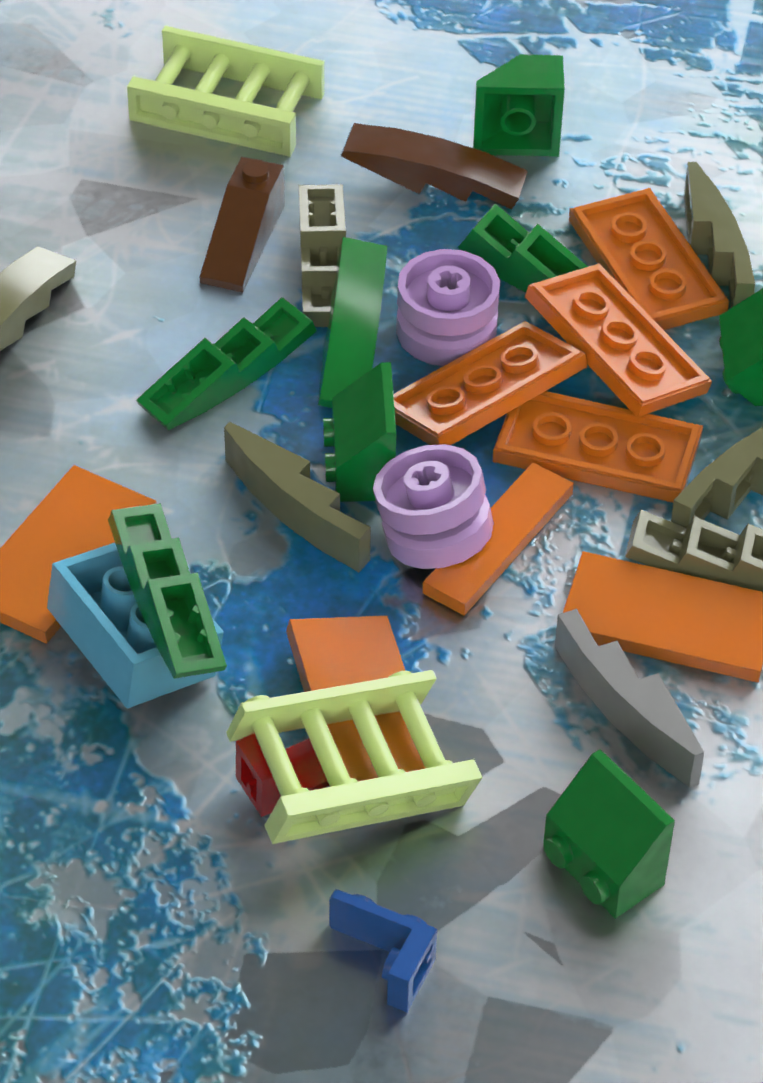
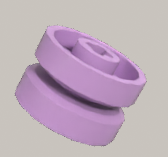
[396,249,500,366]
[373,444,494,569]

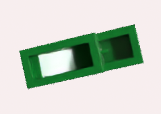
[458,203,588,293]

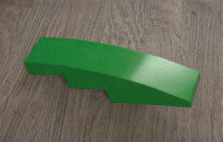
[318,237,388,408]
[136,297,317,430]
[108,503,227,679]

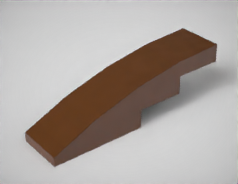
[341,123,528,210]

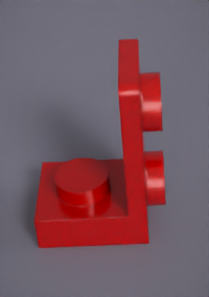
[236,733,329,817]

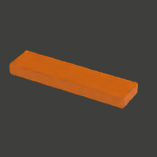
[423,462,574,616]

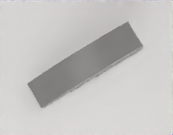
[555,609,704,787]

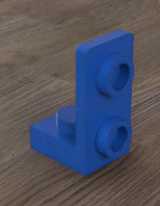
[329,889,437,1013]

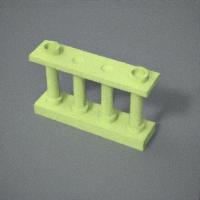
[127,26,325,157]
[226,670,483,844]

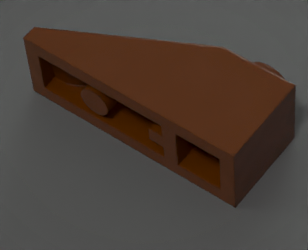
[200,157,285,293]

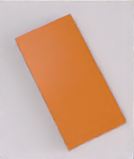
[569,188,729,330]
[525,264,712,417]
[394,321,587,445]
[492,391,703,503]
[0,465,157,644]
[563,551,763,683]
[286,616,425,782]

